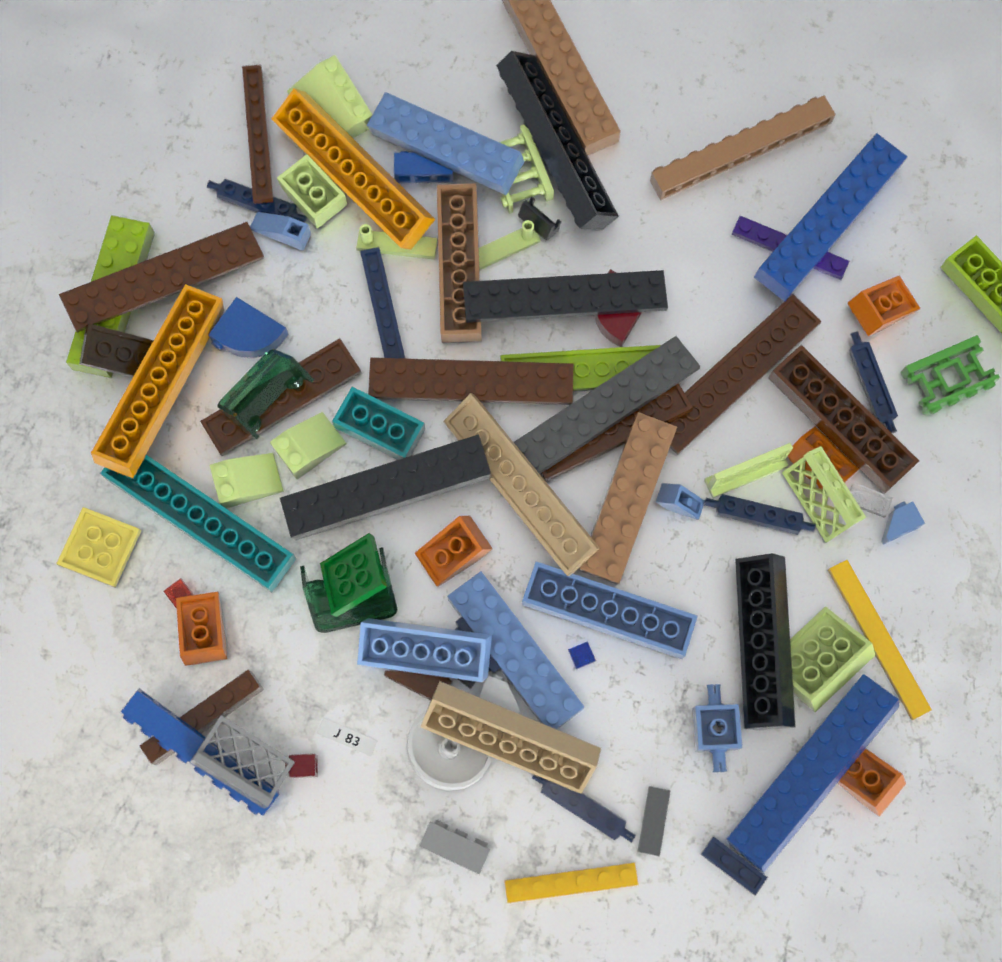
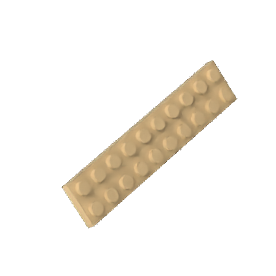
[443,393,600,576]

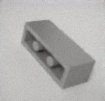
[419,819,490,874]

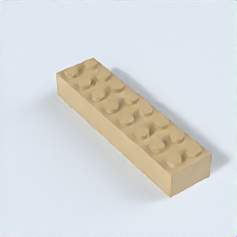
[421,681,601,794]

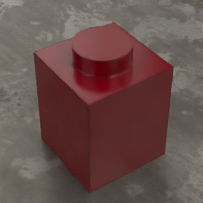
[285,754,318,778]

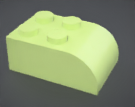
[277,154,347,229]

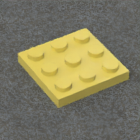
[56,507,141,587]

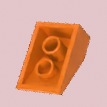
[847,275,921,336]
[415,516,493,587]
[176,591,227,666]
[838,749,906,817]

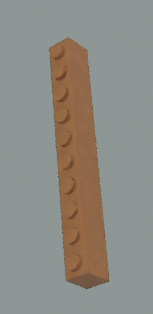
[650,95,835,200]

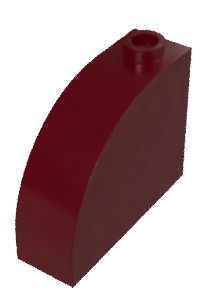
[594,269,642,347]

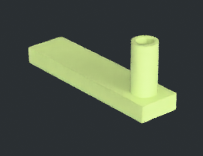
[479,220,541,270]
[356,224,438,260]

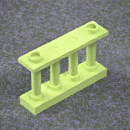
[486,124,554,214]

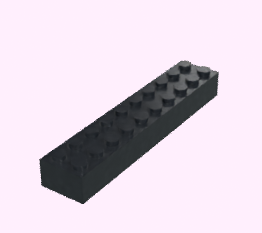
[496,51,619,230]
[280,434,493,540]

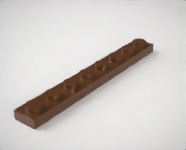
[242,65,274,204]

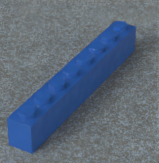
[121,688,279,816]

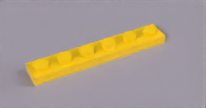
[505,863,638,903]

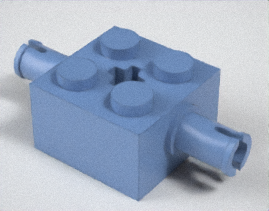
[692,684,742,773]

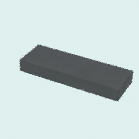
[637,786,671,856]

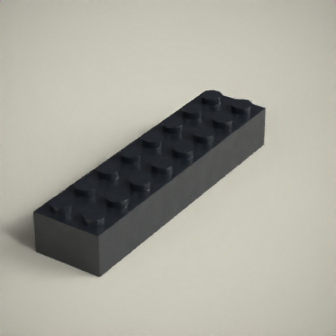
[735,553,796,730]

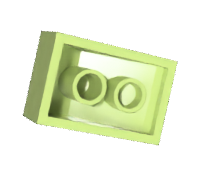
[270,412,346,480]
[209,453,284,509]

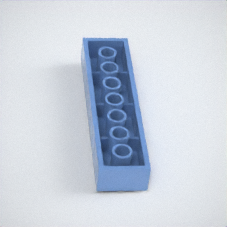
[367,92,525,195]
[522,561,698,659]
[447,571,584,730]

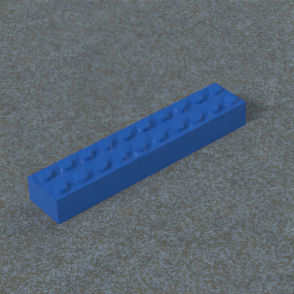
[754,133,908,302]
[727,674,899,873]

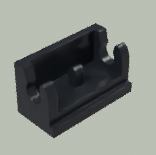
[518,196,561,241]

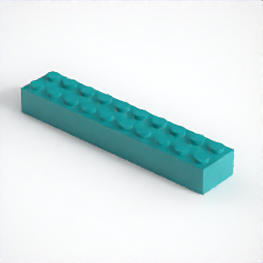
[100,455,296,593]

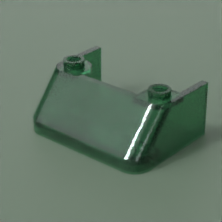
[217,349,314,439]
[300,547,397,633]

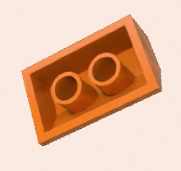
[788,426,859,489]

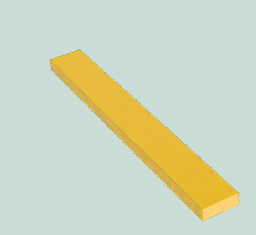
[828,560,932,720]

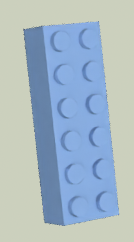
[357,618,492,682]

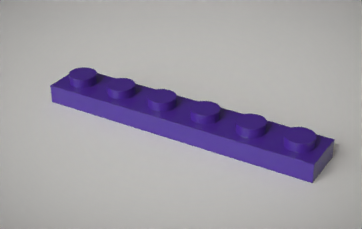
[731,215,850,280]

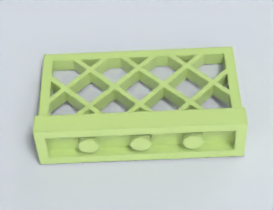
[704,443,793,498]
[782,446,866,543]

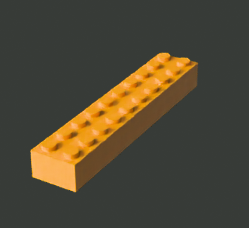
[271,88,436,250]
[91,284,224,478]

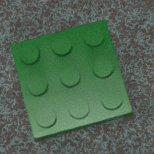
[320,533,387,617]

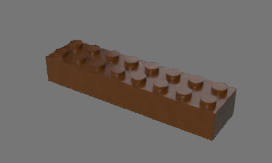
[768,345,919,494]

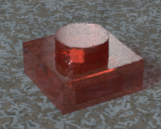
[163,578,194,608]

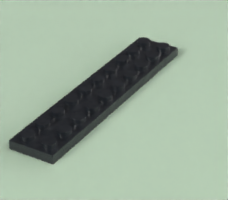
[463,270,668,323]

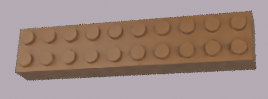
[502,0,621,156]

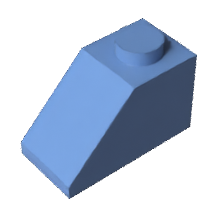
[656,483,705,520]
[881,501,925,545]

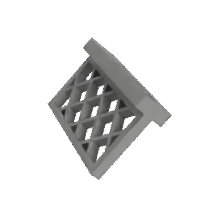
[190,715,294,809]

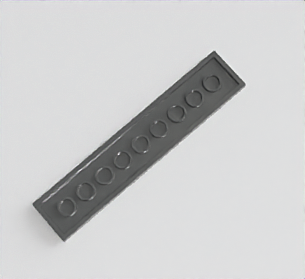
[514,336,700,474]

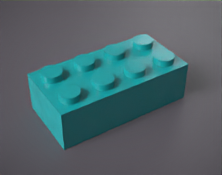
[332,387,426,460]

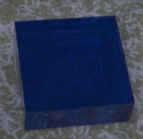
[568,641,596,670]

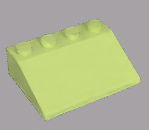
[287,55,372,138]
[790,606,875,712]

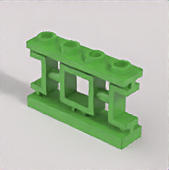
[900,335,1000,414]

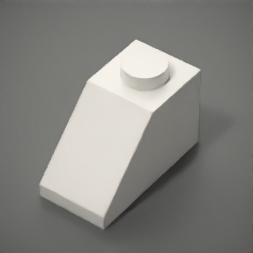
[479,674,520,714]

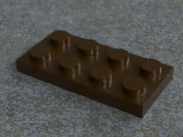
[79,324,154,377]

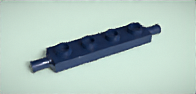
[207,179,307,223]
[849,331,898,434]
[704,494,816,535]
[532,775,636,843]

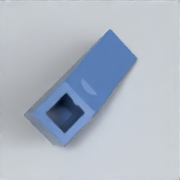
[250,212,311,251]

